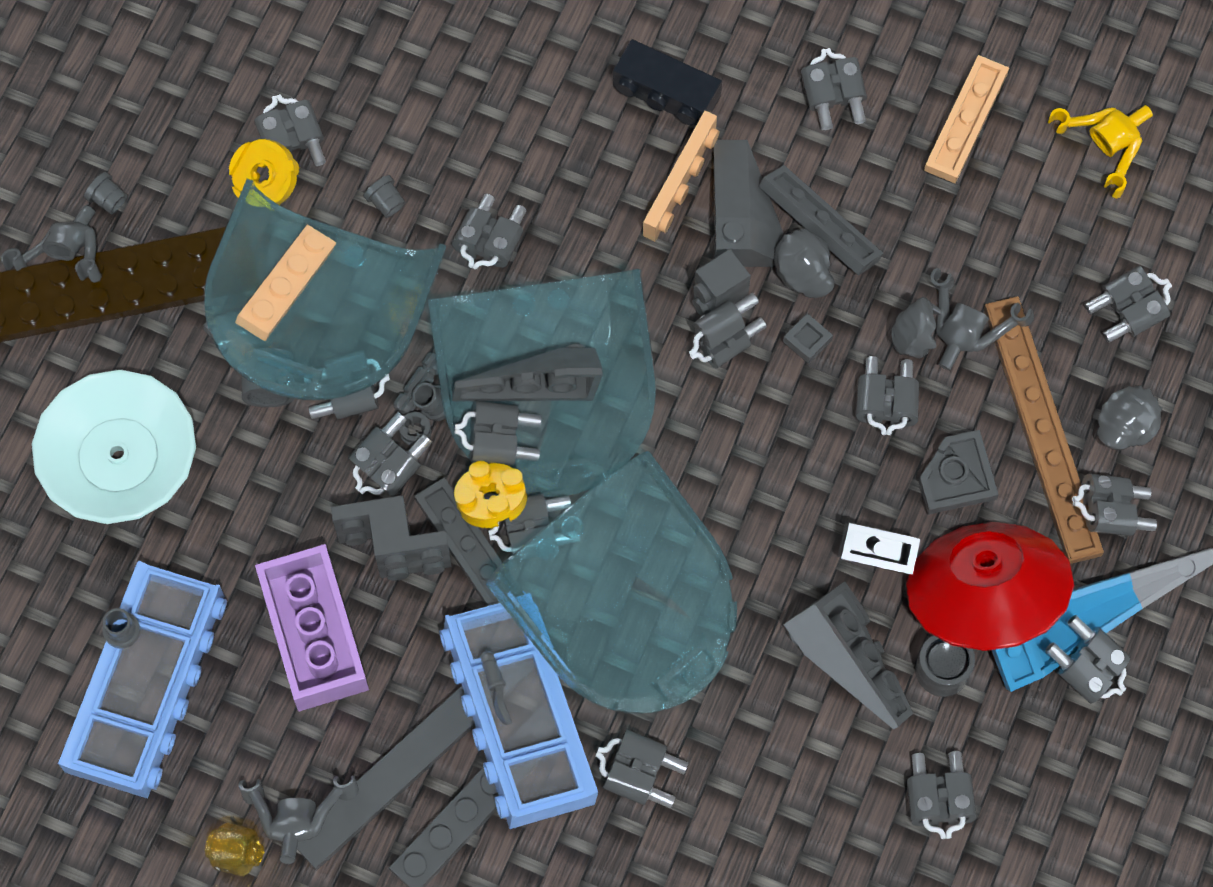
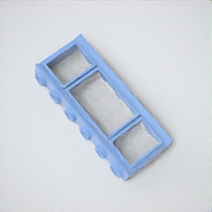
[58,561,227,799]
[440,593,598,829]

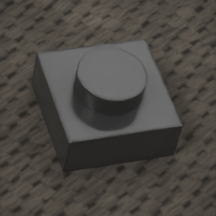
[783,313,833,364]

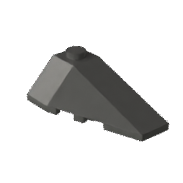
[713,140,783,267]
[783,581,913,730]

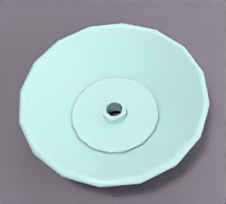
[32,370,196,524]

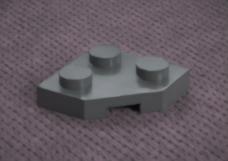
[919,430,999,515]

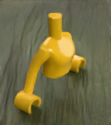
[1048,105,1153,199]

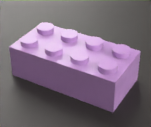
[255,544,369,711]

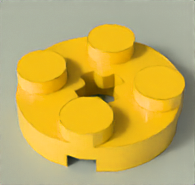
[229,139,299,208]
[454,461,527,528]

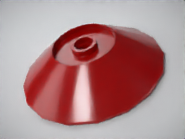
[906,522,1075,651]

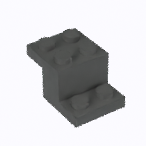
[331,495,452,581]

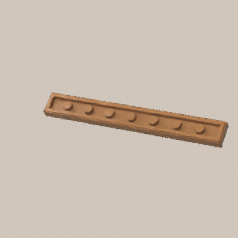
[984,297,1104,564]

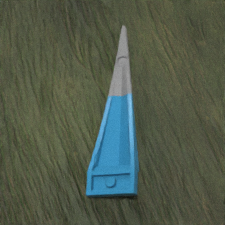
[992,548,1213,692]

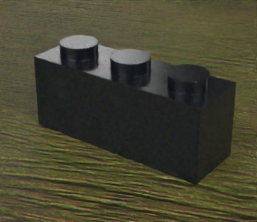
[613,39,722,125]

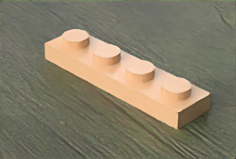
[924,55,1009,184]
[643,111,720,242]
[235,224,337,341]

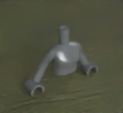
[1,205,101,282]
[930,268,1034,371]
[238,775,359,864]

